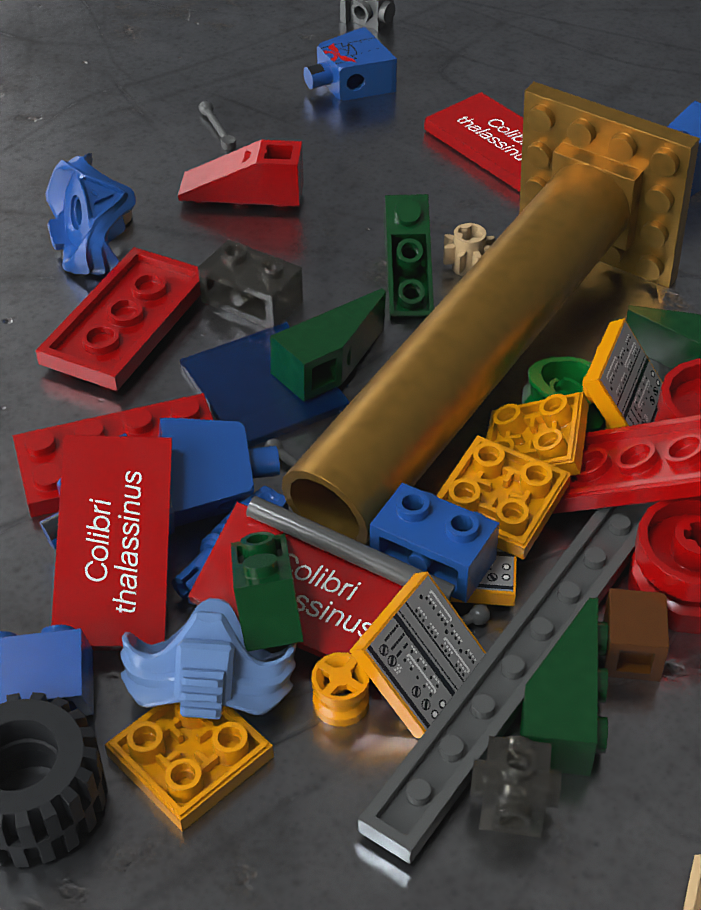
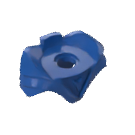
[45,153,136,275]

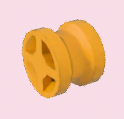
[312,652,369,727]

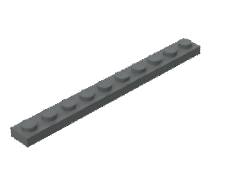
[358,501,658,864]

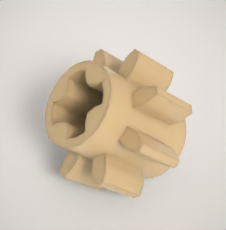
[443,223,495,277]

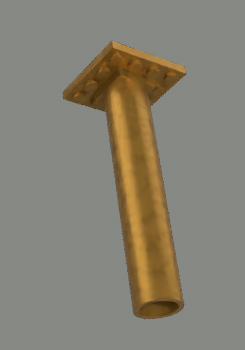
[282,82,700,544]

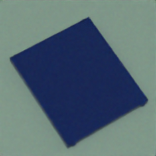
[180,322,350,448]

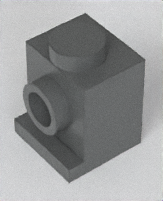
[340,0,396,31]

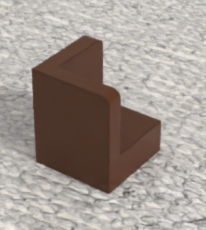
[603,588,669,682]

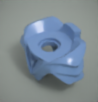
[120,598,297,719]

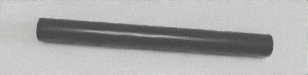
[246,496,456,602]

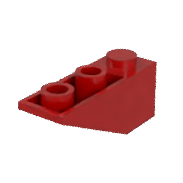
[178,140,304,207]

